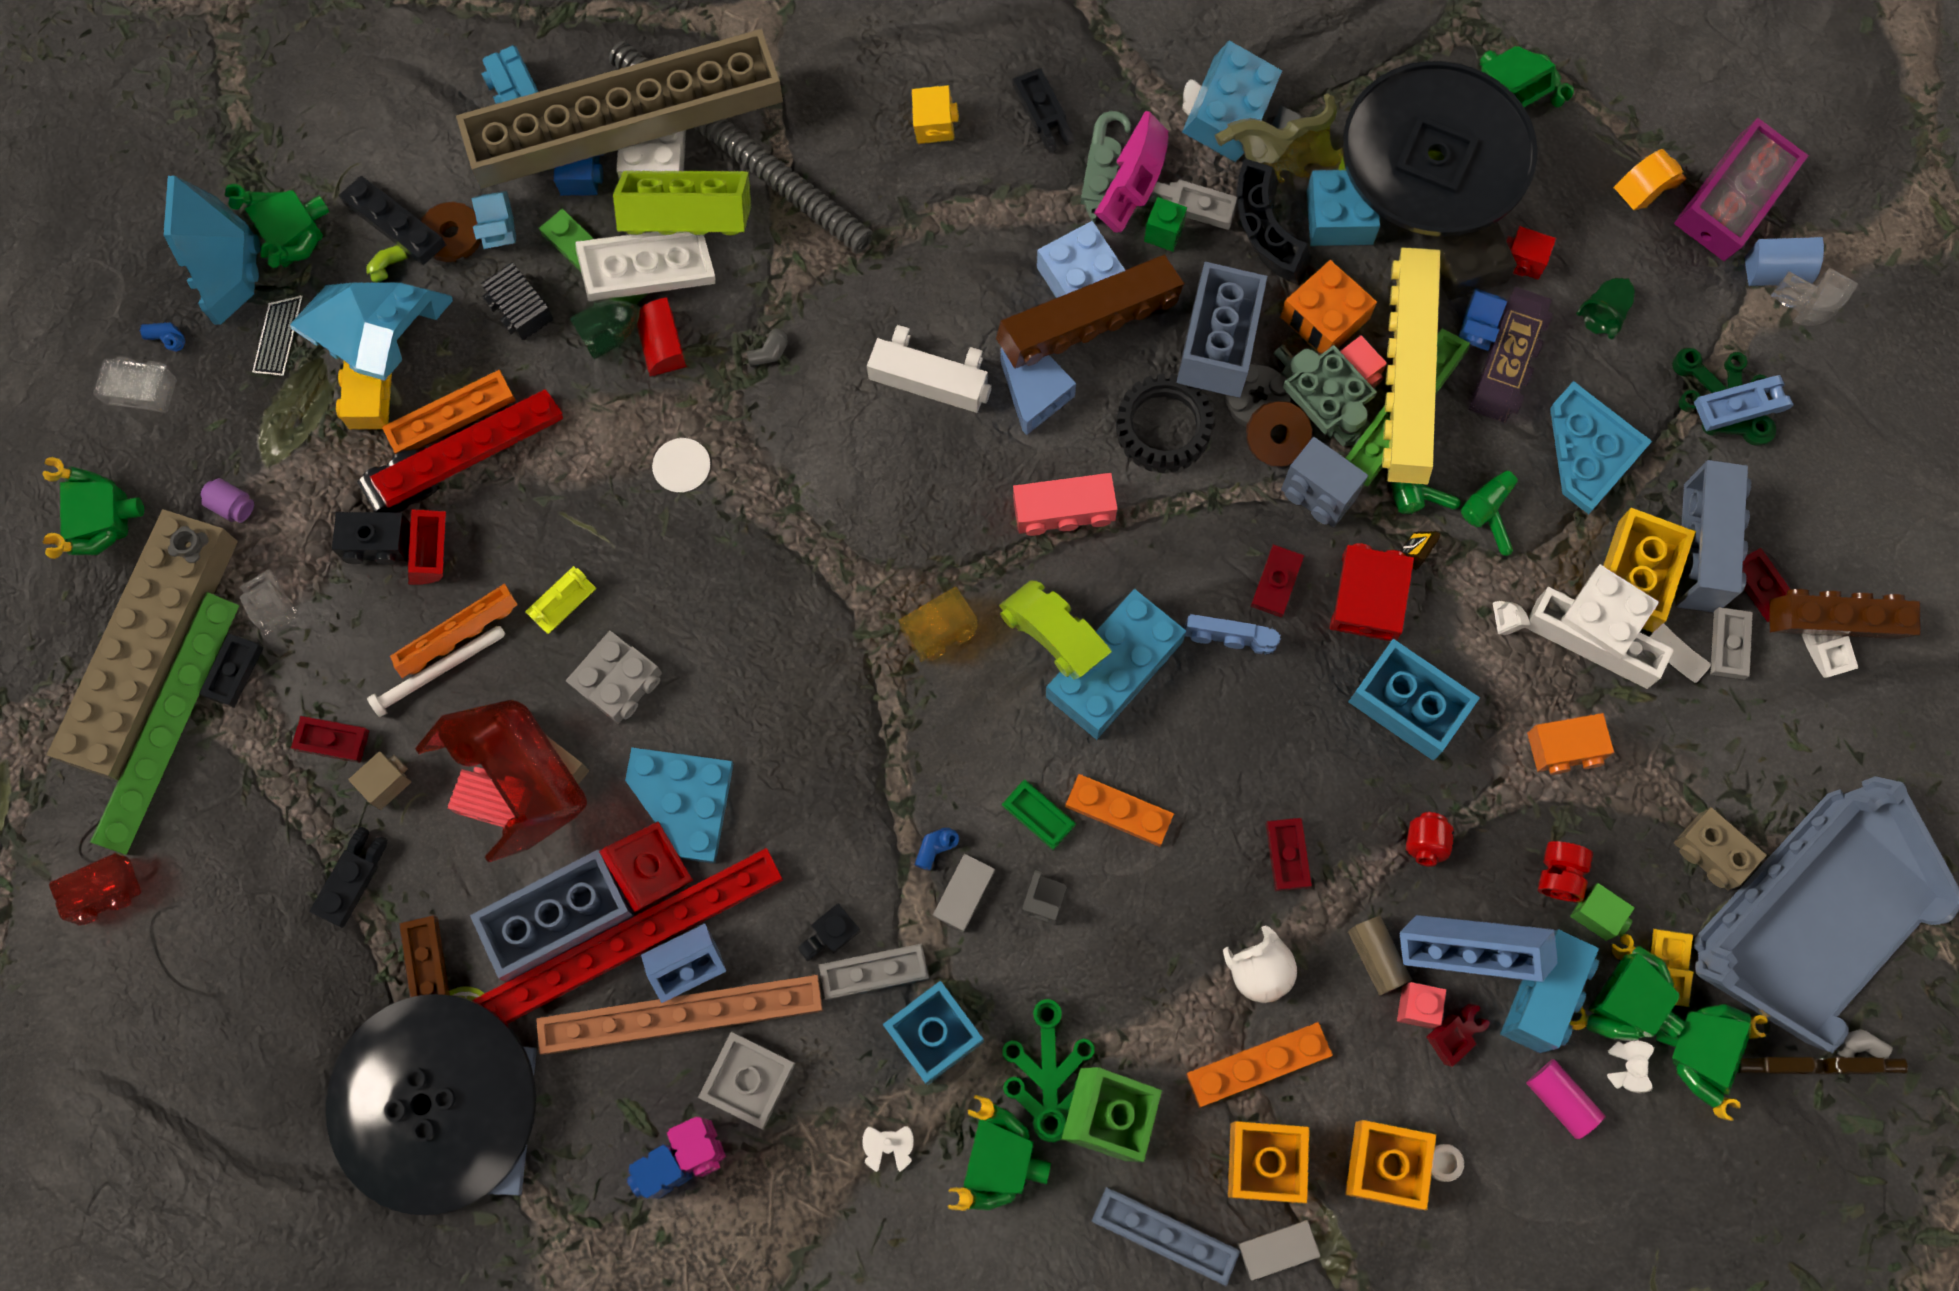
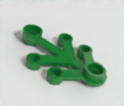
[1002,999,1095,1142]

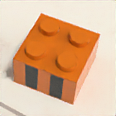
[1280,260,1377,354]

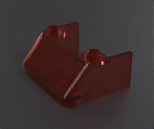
[415,700,587,863]

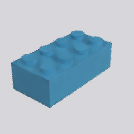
[1046,589,1186,740]

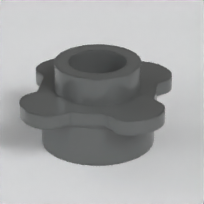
[168,526,209,563]

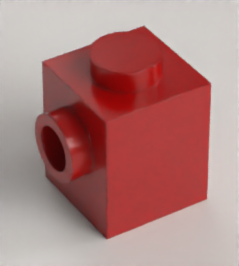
[1501,226,1556,280]

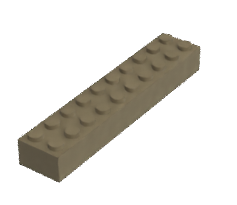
[456,29,783,189]

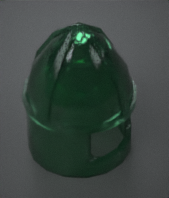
[570,300,641,360]

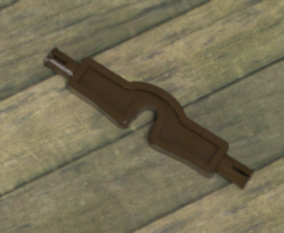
[1738,1057,1908,1074]

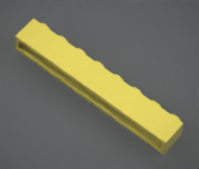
[1382,247,1440,485]

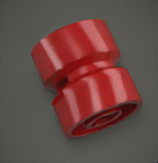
[1538,841,1594,902]

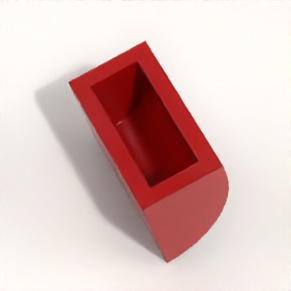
[635,297,687,377]
[408,509,446,585]

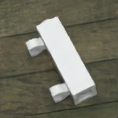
[867,325,992,413]

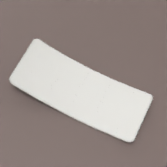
[1650,623,1711,683]

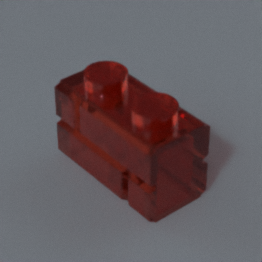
[49,853,142,925]

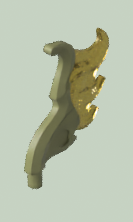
[1215,94,1343,183]

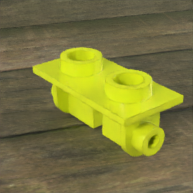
[525,566,597,634]

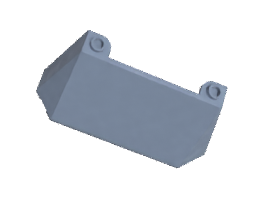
[1694,776,1959,1053]

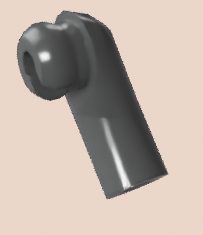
[747,328,788,367]

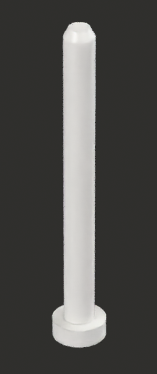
[367,626,505,718]

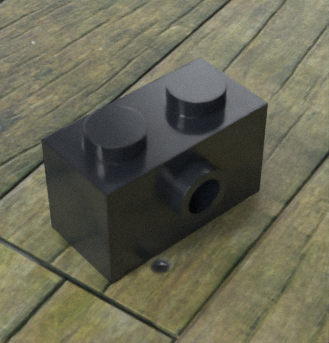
[332,512,411,565]

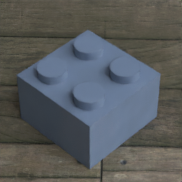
[1281,437,1369,528]

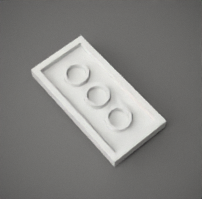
[575,232,715,301]

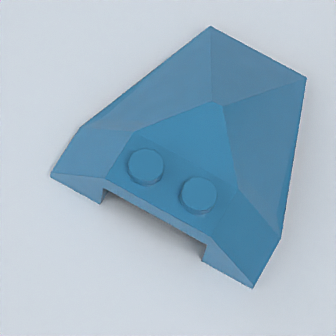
[164,175,260,325]
[290,283,453,381]

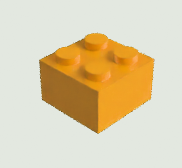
[1345,1120,1436,1210]
[1228,1121,1309,1203]

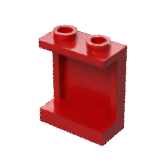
[1330,543,1414,642]

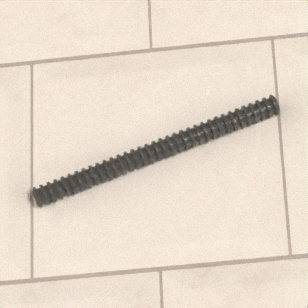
[609,41,873,254]

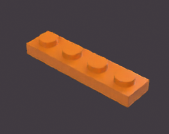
[382,370,516,454]
[390,583,518,678]
[1186,1022,1333,1108]

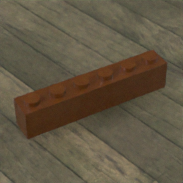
[996,254,1184,369]

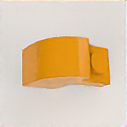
[1614,149,1686,210]

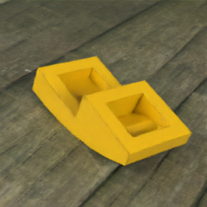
[1651,928,1693,1007]

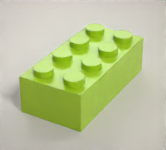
[613,171,751,235]

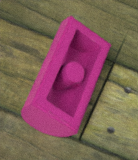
[1526,1059,1605,1139]

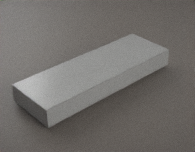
[819,944,929,1000]

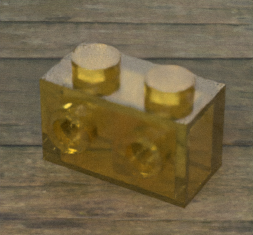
[898,586,978,662]

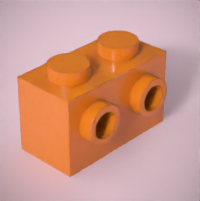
[1527,713,1614,775]

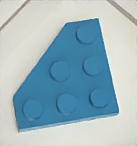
[1550,381,1652,514]
[625,748,734,864]

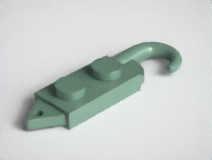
[1081,111,1131,222]

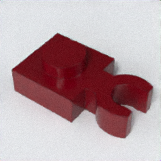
[1426,1004,1490,1067]

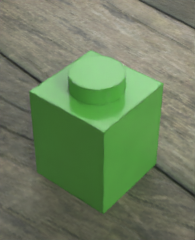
[1570,883,1635,941]

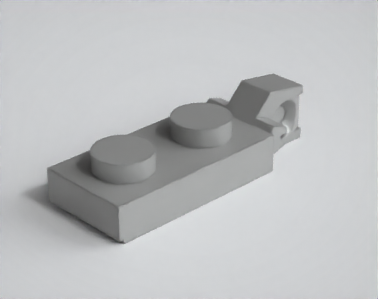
[1148,180,1238,230]

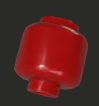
[1406,812,1455,867]

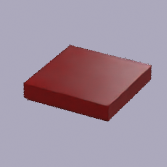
[599,821,693,912]

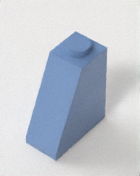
[1001,348,1076,435]

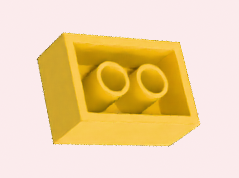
[1603,508,1696,632]

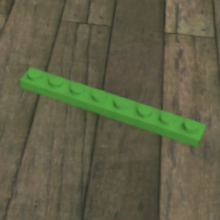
[90,592,239,855]

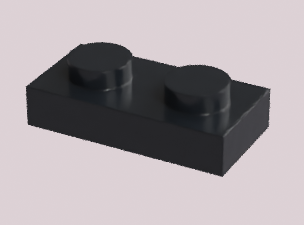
[199,633,264,708]

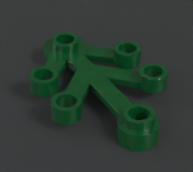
[1672,348,1776,446]

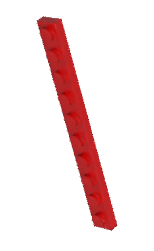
[472,848,783,1024]

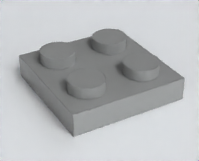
[698,1032,796,1130]

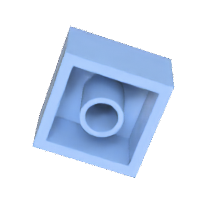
[1037,221,1125,298]

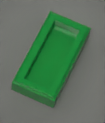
[1002,779,1076,851]

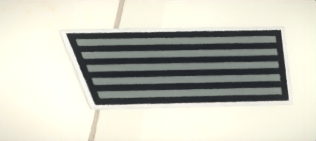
[252,295,303,376]

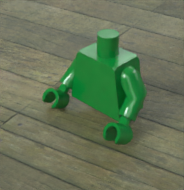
[1480,46,1574,108]
[224,184,330,268]

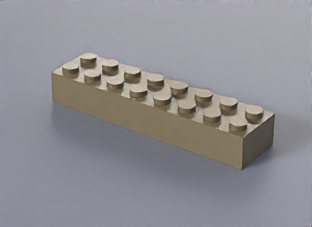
[47,509,238,781]

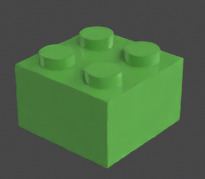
[1062,1067,1162,1162]

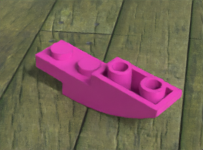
[1095,111,1168,232]

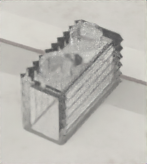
[93,356,177,413]

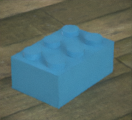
[1182,40,1282,162]
[1348,639,1480,761]
[1500,929,1599,1053]

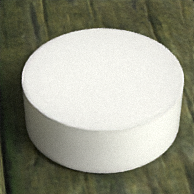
[1431,1144,1464,1182]

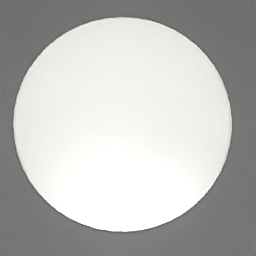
[652,438,710,492]

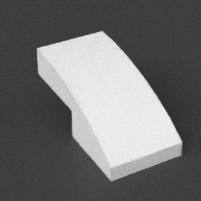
[1801,634,1858,678]

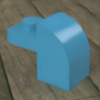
[471,191,516,249]

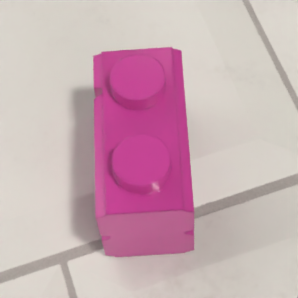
[667,1116,726,1177]

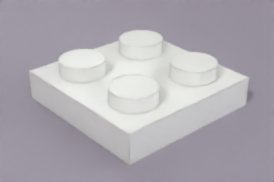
[1561,564,1659,659]

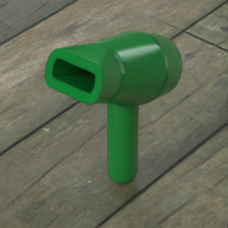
[1461,470,1518,556]
[1391,482,1461,514]

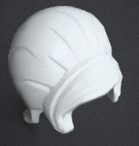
[1223,926,1297,1003]

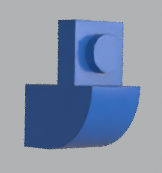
[1458,288,1507,351]

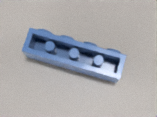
[1400,915,1558,982]

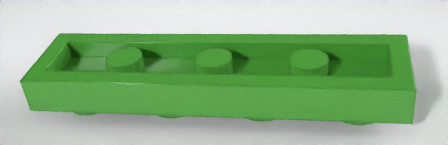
[539,209,648,314]

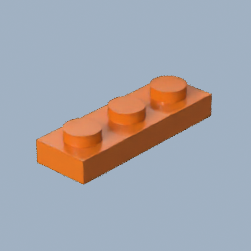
[1065,774,1174,847]

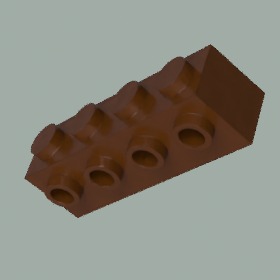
[1770,589,1920,639]

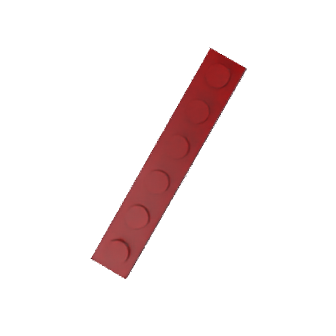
[370,389,563,508]

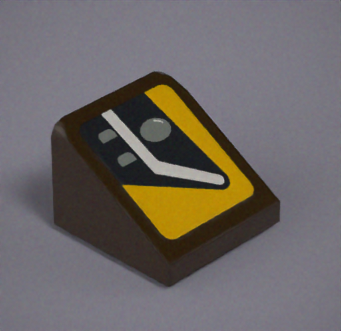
[1400,531,1441,570]

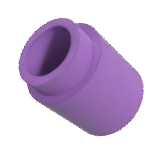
[200,478,254,523]

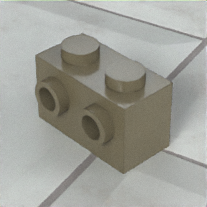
[1673,807,1767,891]

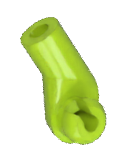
[366,245,408,283]

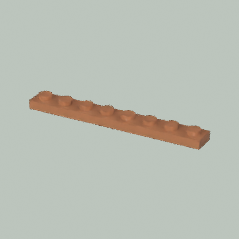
[536,975,823,1055]

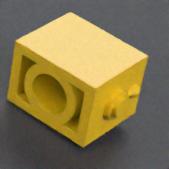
[912,85,959,144]

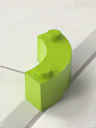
[999,580,1112,679]

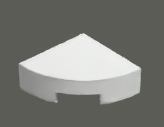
[1493,601,1530,635]

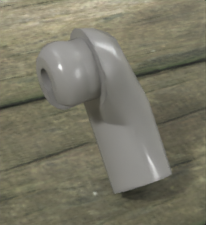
[1836,1030,1893,1059]

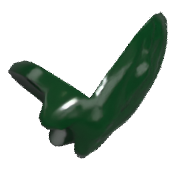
[1576,278,1635,340]

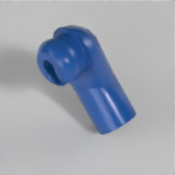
[140,323,185,351]
[914,827,959,871]

